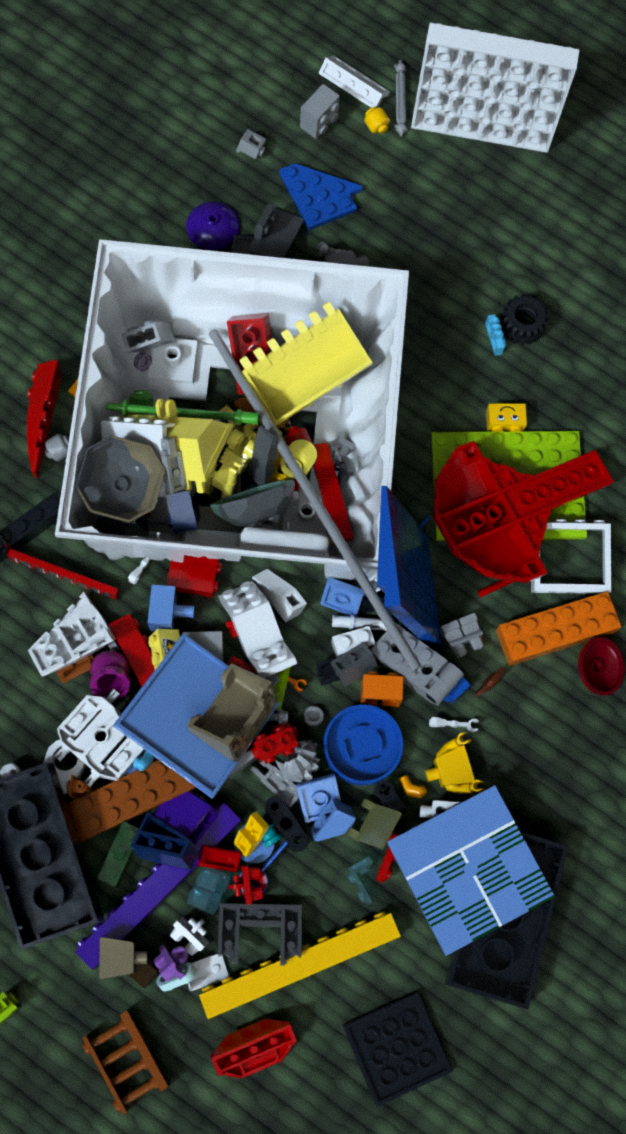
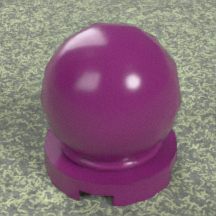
[90,650,130,700]

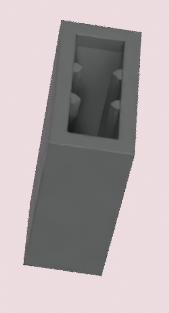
[95,515,149,537]

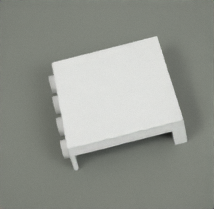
[101,416,175,497]

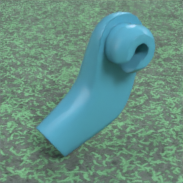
[133,751,155,771]

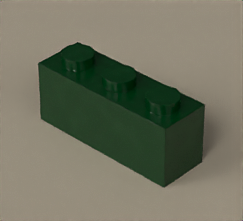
[97,821,139,888]

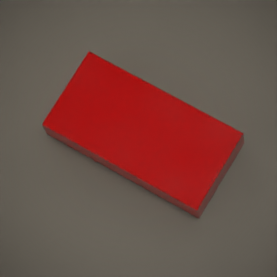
[197,844,242,873]

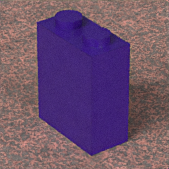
[153,791,218,845]

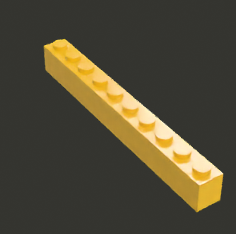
[199,911,401,1019]

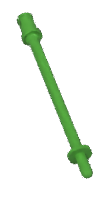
[106,399,259,425]

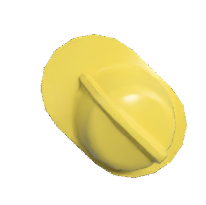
[280,439,317,479]

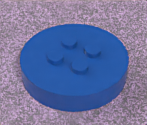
[323,704,403,786]

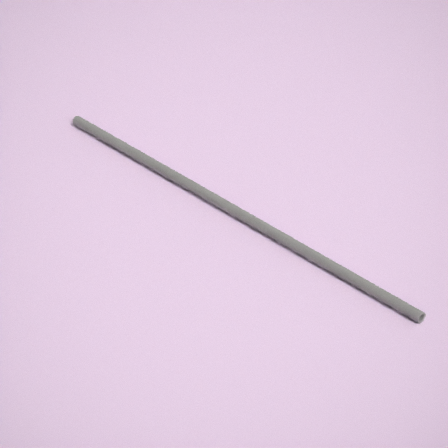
[209,329,423,673]

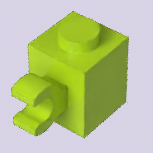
[0,992,20,1025]

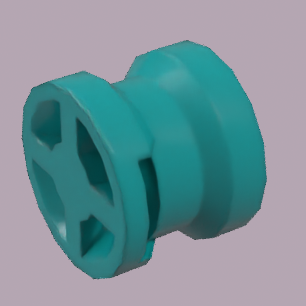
[262,824,283,849]

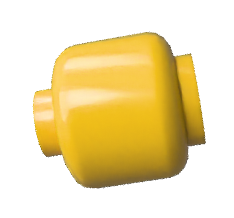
[364,106,390,134]

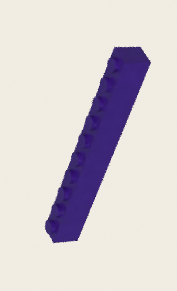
[75,803,241,970]

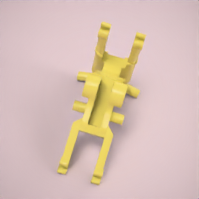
[194,419,283,499]

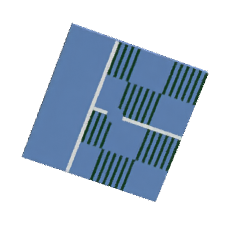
[387,786,555,956]

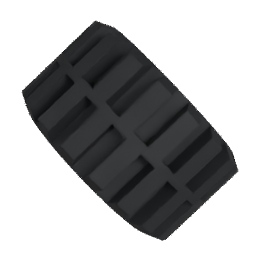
[500,294,549,345]

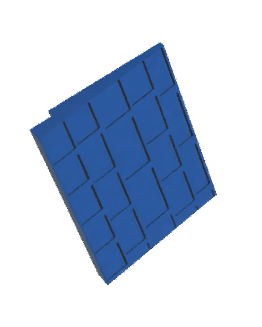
[377,486,442,646]

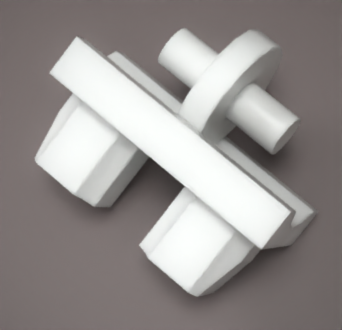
[170,917,209,956]

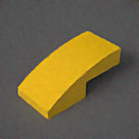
[234,812,269,857]

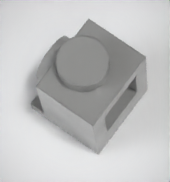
[236,129,266,159]

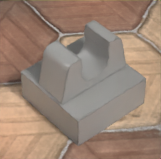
[329,436,355,461]

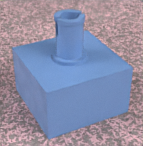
[148,585,195,632]

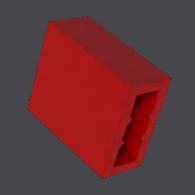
[166,555,222,598]

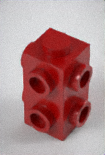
[251,726,299,764]

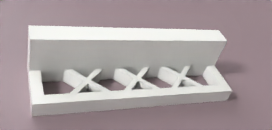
[319,55,390,108]

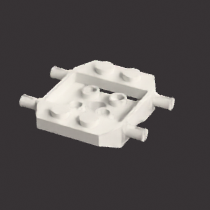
[54,689,145,787]

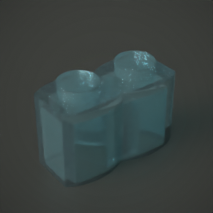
[187,867,230,915]

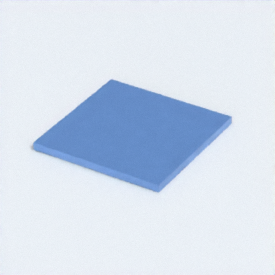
[113,633,280,799]

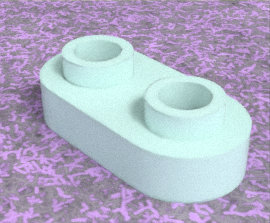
[156,962,196,991]

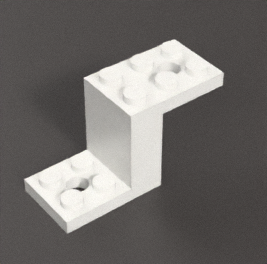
[218,581,297,678]

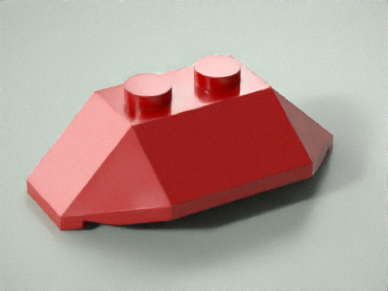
[210,1019,297,1078]

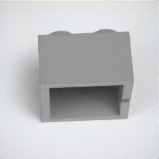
[300,84,340,139]

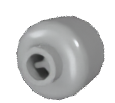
[44,434,69,462]

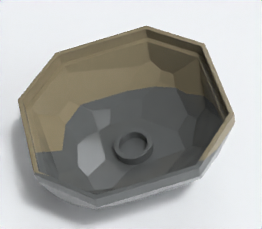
[75,435,165,523]

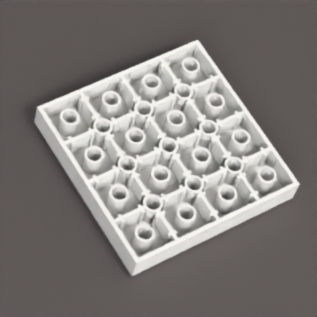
[411,23,579,153]

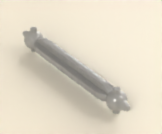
[394,60,408,137]

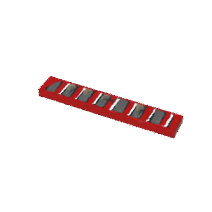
[7,549,120,600]

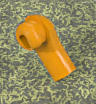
[399,775,427,799]

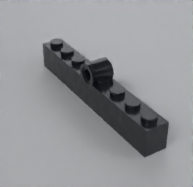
[0,492,60,563]

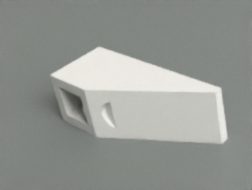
[252,569,307,622]

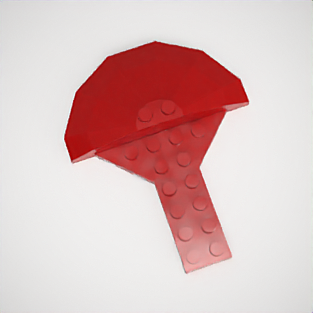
[433,441,614,583]

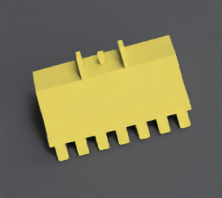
[239,302,373,426]

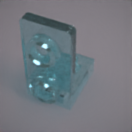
[346,856,373,905]

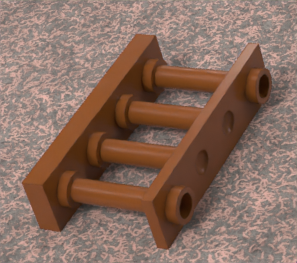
[82,1010,169,1115]

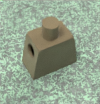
[99,937,148,979]

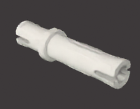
[332,615,387,631]

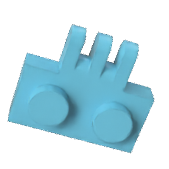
[485,314,506,356]

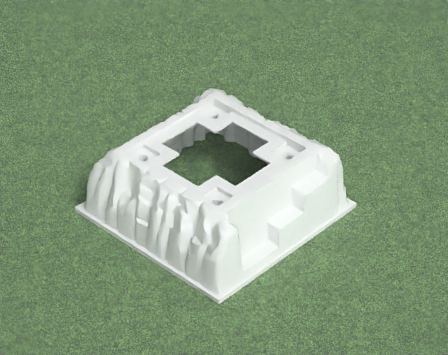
[55,239,409,581]

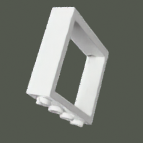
[531,520,611,594]

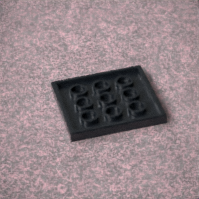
[343,992,453,1107]

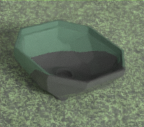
[210,480,295,528]

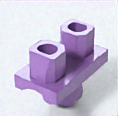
[153,944,188,982]

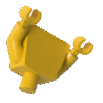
[425,732,485,795]

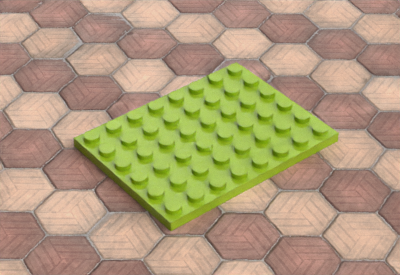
[431,431,587,541]

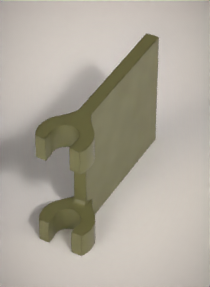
[345,799,402,850]

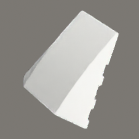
[28,592,116,677]

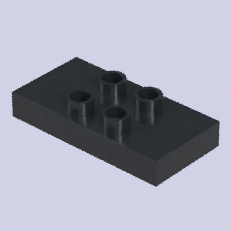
[0,762,104,950]
[444,831,568,1010]

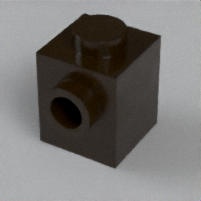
[128,957,158,988]

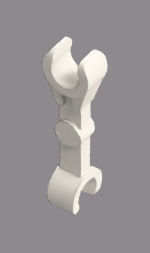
[128,557,151,585]
[429,717,479,733]

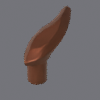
[474,668,505,696]

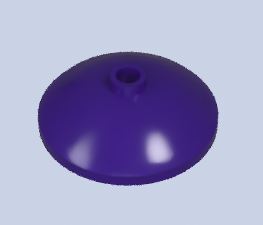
[186,202,240,251]

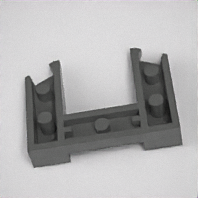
[218,903,302,966]

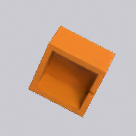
[360,672,403,707]

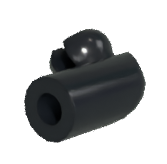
[334,461,348,488]

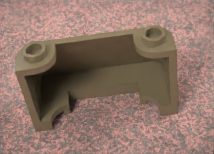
[188,664,277,762]

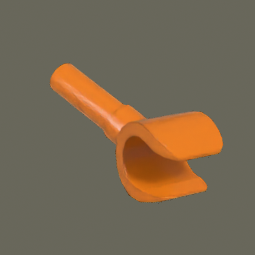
[288,677,307,692]

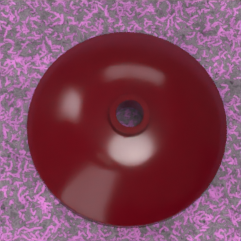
[578,637,625,696]

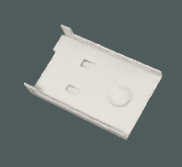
[188,954,229,991]

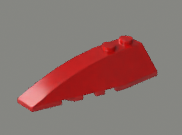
[27,360,62,478]

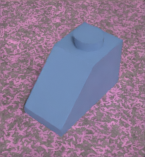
[310,798,356,842]

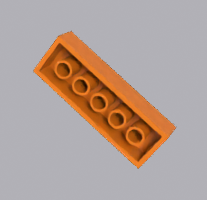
[496,591,621,666]

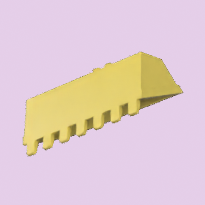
[121,399,234,493]

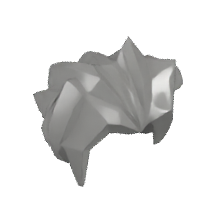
[275,740,319,783]

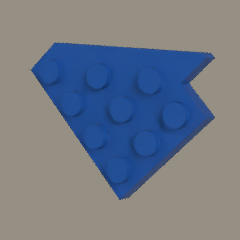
[279,163,363,231]

